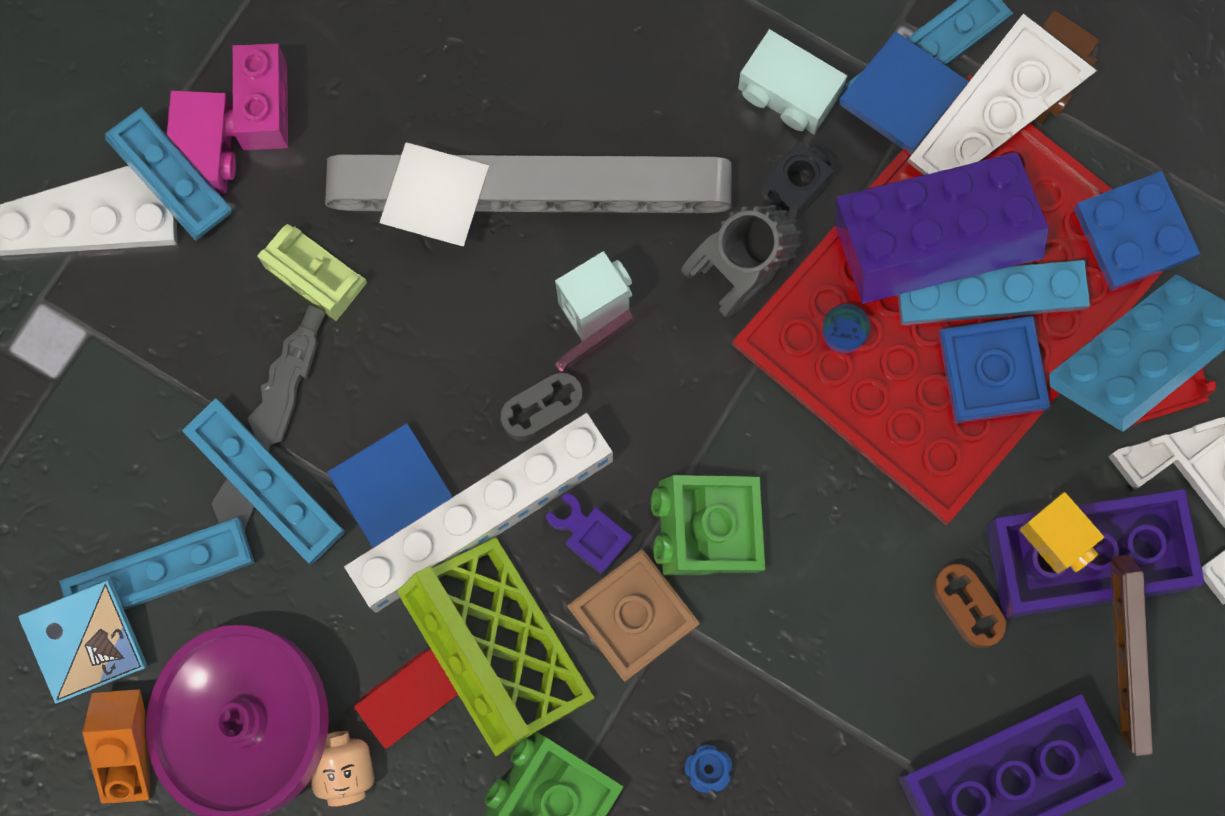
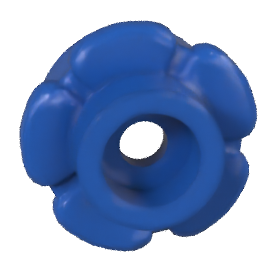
[685,745,732,793]

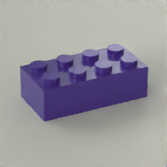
[836,152,1049,304]
[986,489,1205,619]
[898,694,1127,816]

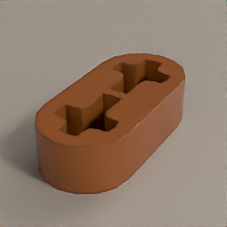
[933,564,1006,648]

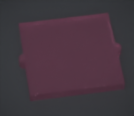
[555,310,634,373]

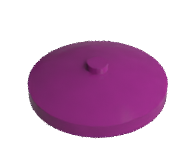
[146,625,329,816]

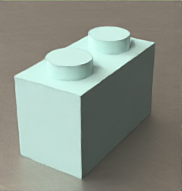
[738,29,847,135]
[555,251,632,341]

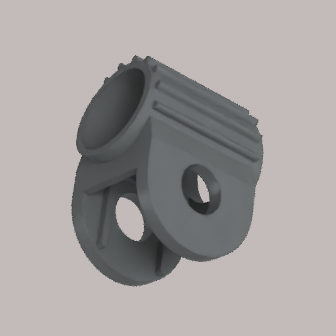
[681,205,801,318]

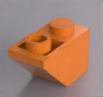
[82,689,151,804]

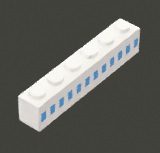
[344,413,613,613]

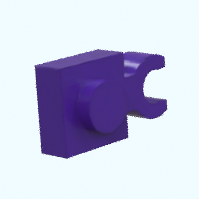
[546,493,632,575]

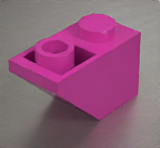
[167,91,236,194]

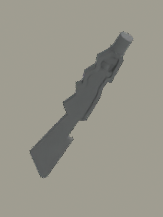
[211,305,326,531]

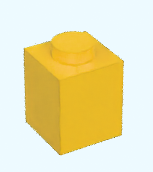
[1019,492,1104,574]

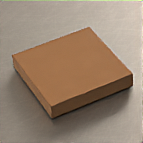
[567,549,700,683]

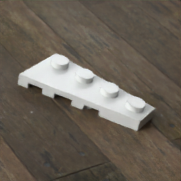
[907,14,1097,175]
[0,166,177,256]

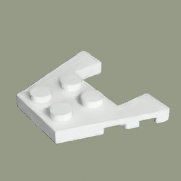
[1109,417,1225,605]

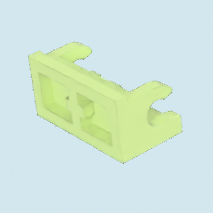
[257,224,367,321]

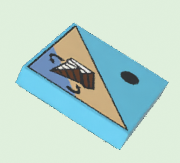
[18,578,147,704]

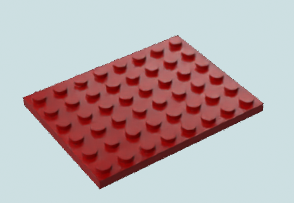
[732,75,1163,525]

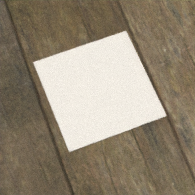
[380,142,489,246]

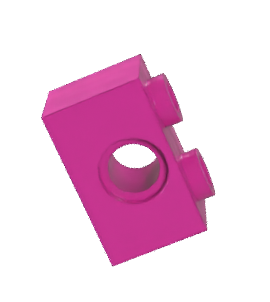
[233,43,288,150]

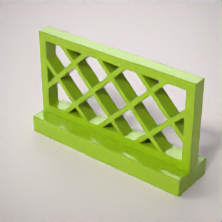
[397,537,594,757]

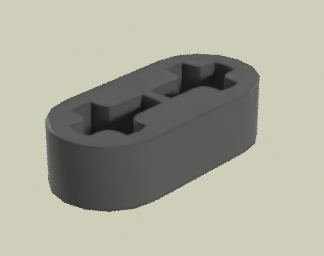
[501,373,583,441]

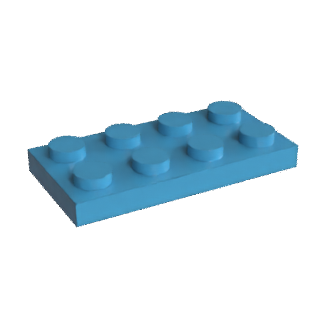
[1049,274,1225,432]

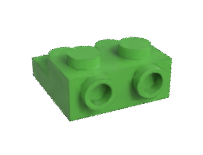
[651,475,765,575]
[484,732,624,816]

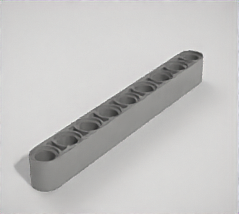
[325,155,732,213]

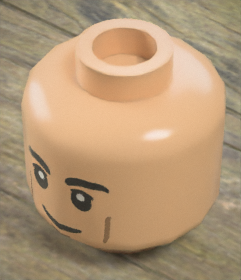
[310,731,375,806]

